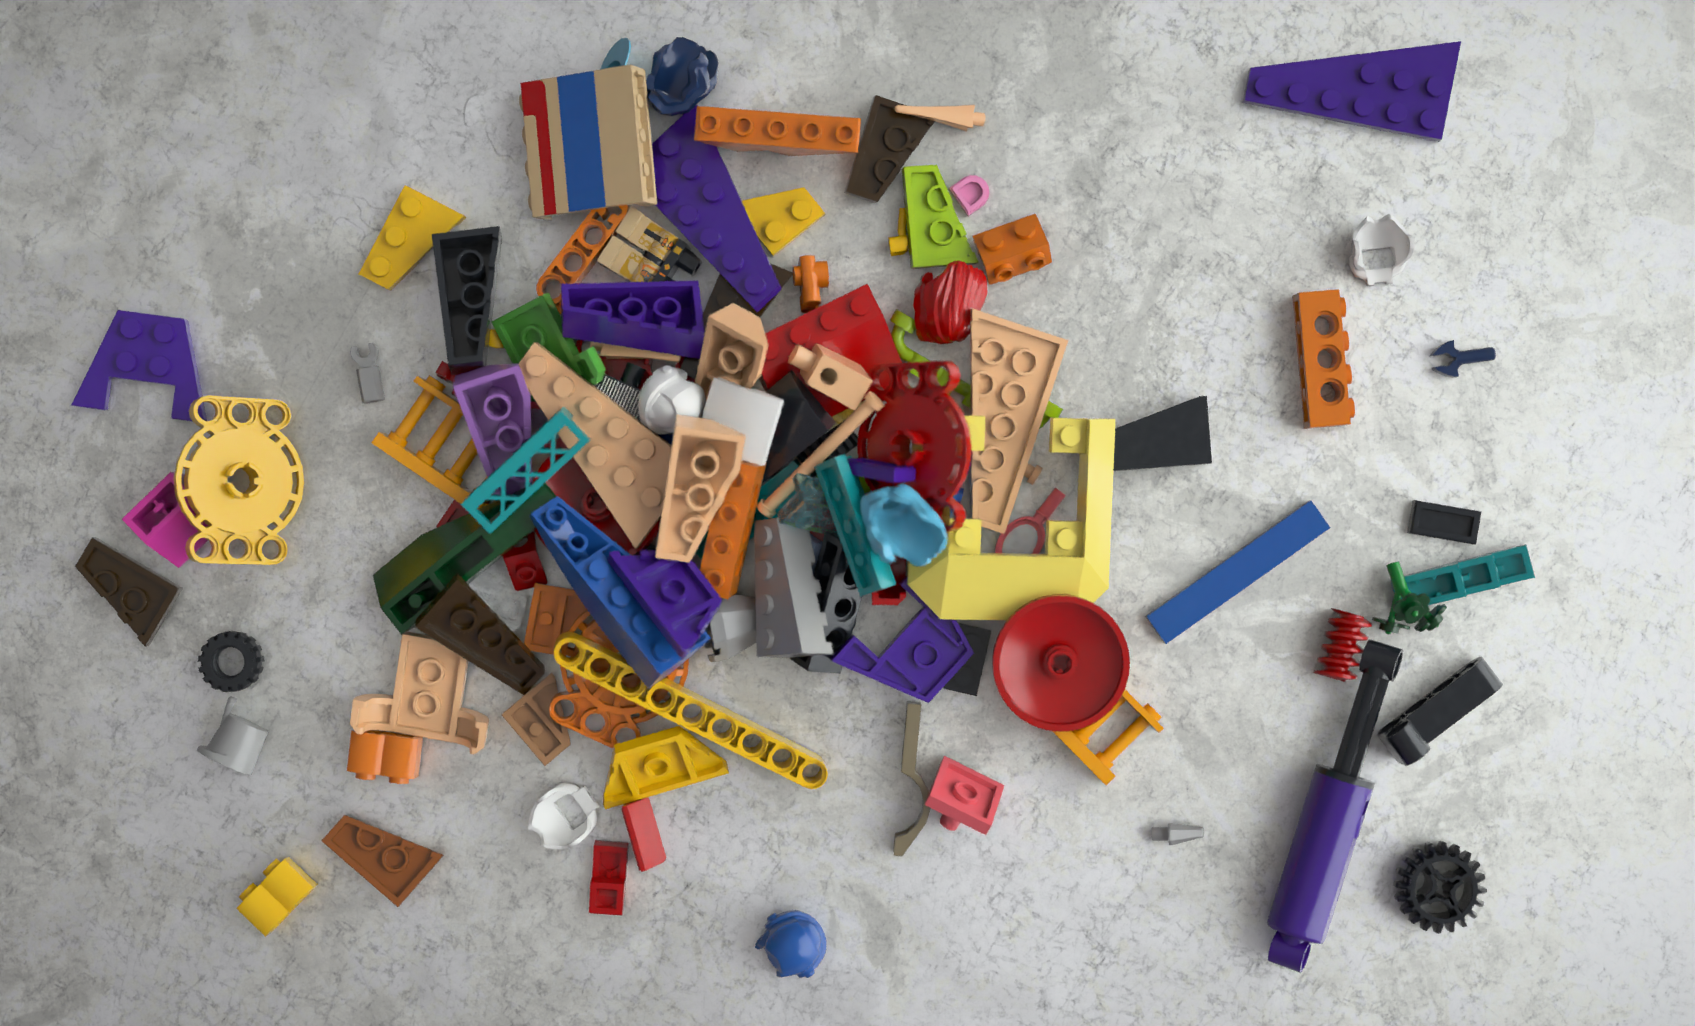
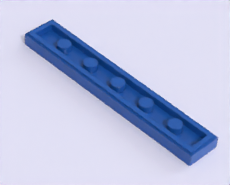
[1145,500,1331,644]

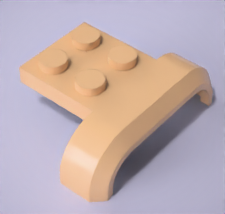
[350,632,489,754]

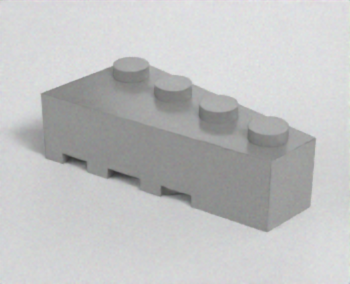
[754,518,833,658]

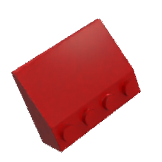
[759,284,908,417]

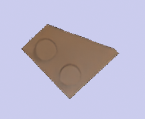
[501,673,571,766]

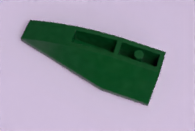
[373,483,556,634]

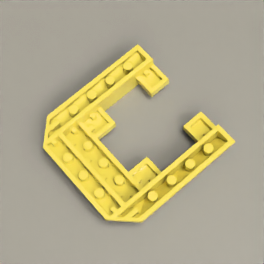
[907,415,1115,620]

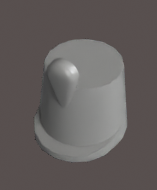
[197,696,269,775]

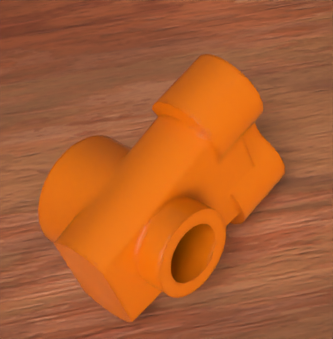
[792,255,829,314]

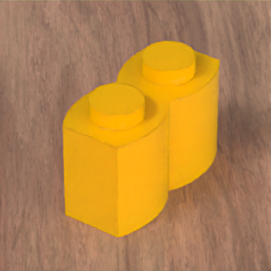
[236,857,318,937]

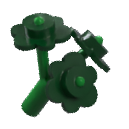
[1372,562,1447,635]

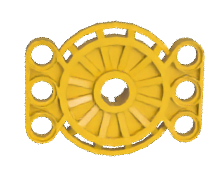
[174,396,304,565]

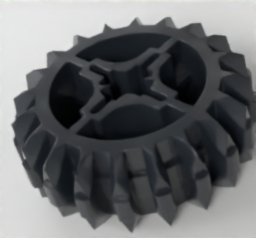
[1393,841,1487,934]

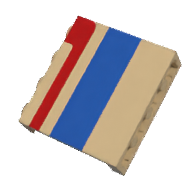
[519,64,657,221]

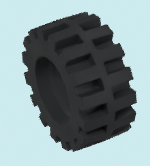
[198,631,264,692]

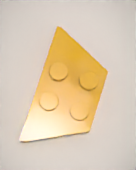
[603,726,729,809]

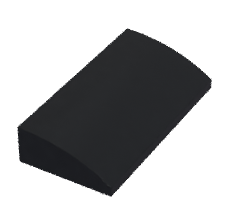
[762,370,836,483]

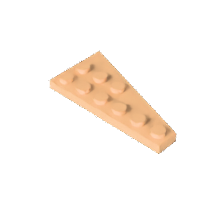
[970,308,1068,534]
[519,342,672,549]

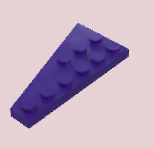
[1242,41,1461,142]

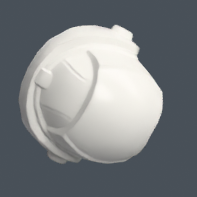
[638,366,706,434]

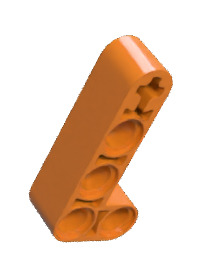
[536,205,630,314]

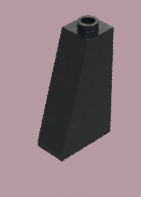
[1113,396,1212,471]

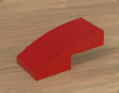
[589,840,629,916]

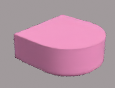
[949,175,989,217]

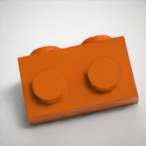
[972,213,1052,285]

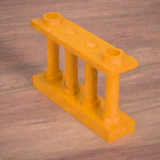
[371,375,491,509]
[1053,689,1164,785]

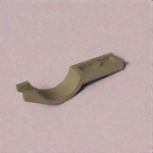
[893,701,931,856]

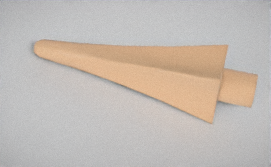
[894,105,985,131]
[590,342,681,362]

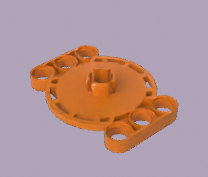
[549,610,689,748]

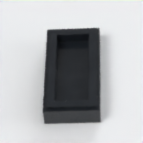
[1407,500,1481,545]

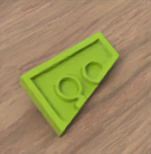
[901,164,979,269]

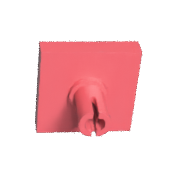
[925,756,1005,835]

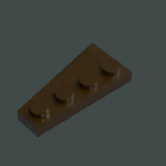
[415,573,545,695]

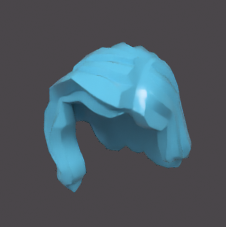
[860,484,947,567]

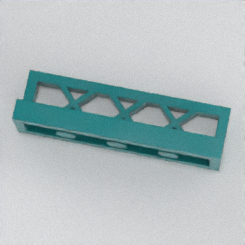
[461,406,590,534]
[814,454,896,597]

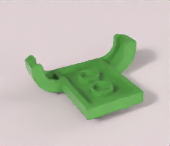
[491,292,606,402]

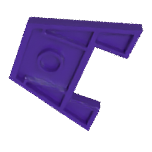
[71,310,207,422]
[830,575,974,703]

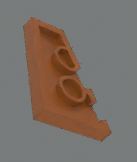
[321,815,444,907]

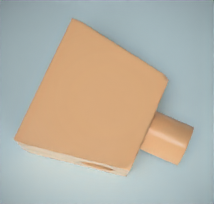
[788,343,872,411]

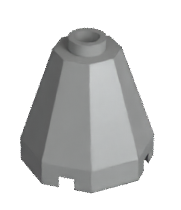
[704,595,756,662]

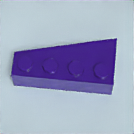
[561,281,705,359]

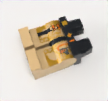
[597,206,702,282]

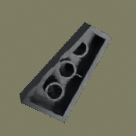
[432,226,502,375]

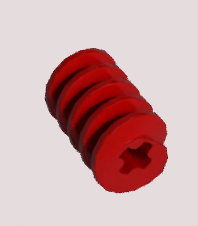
[1313,608,1372,682]

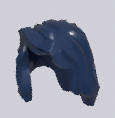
[646,37,719,116]

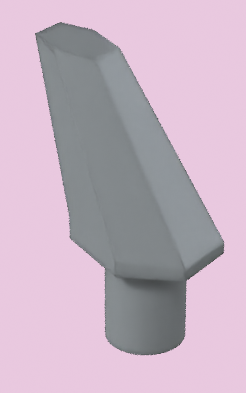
[1151,823,1204,845]

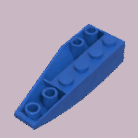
[530,496,711,689]

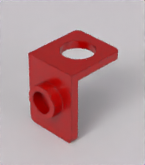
[503,531,547,591]

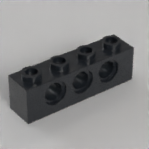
[790,532,863,674]

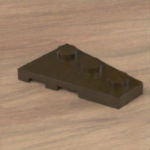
[844,95,935,203]
[75,537,183,647]

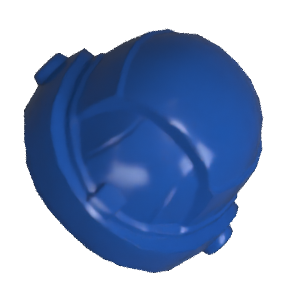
[755,910,827,978]

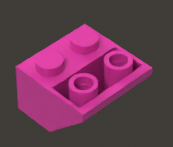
[122,472,208,568]

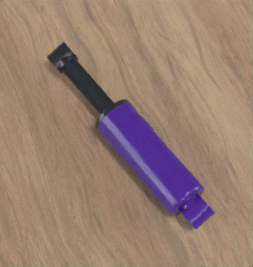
[1267,639,1403,973]

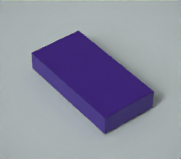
[847,458,916,483]

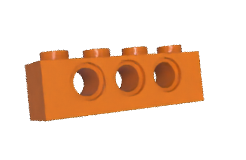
[1292,289,1355,429]
[700,460,767,600]

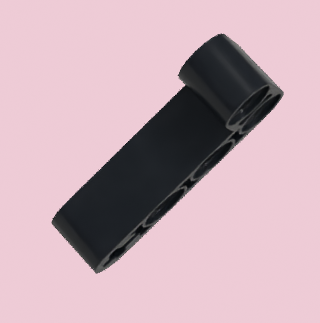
[1377,657,1503,766]

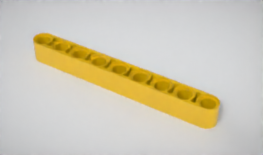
[554,632,828,789]

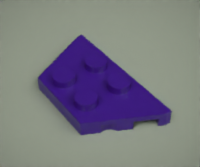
[607,550,722,660]

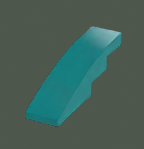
[1391,544,1535,605]

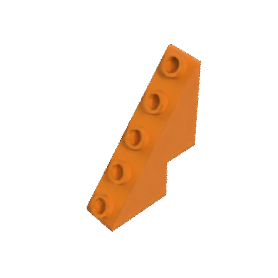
[694,106,861,156]

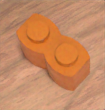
[347,730,423,784]

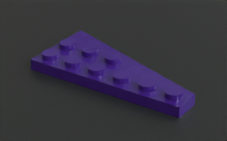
[652,104,782,312]

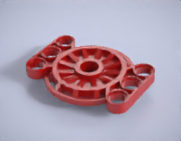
[857,361,972,532]

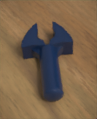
[1430,340,1496,378]

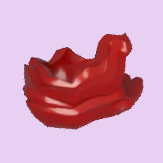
[913,260,988,344]

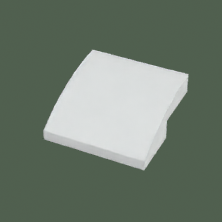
[702,378,784,466]

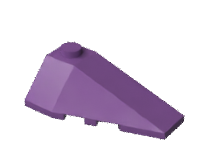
[453,363,532,495]

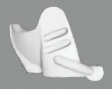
[1349,214,1415,286]
[528,783,600,849]

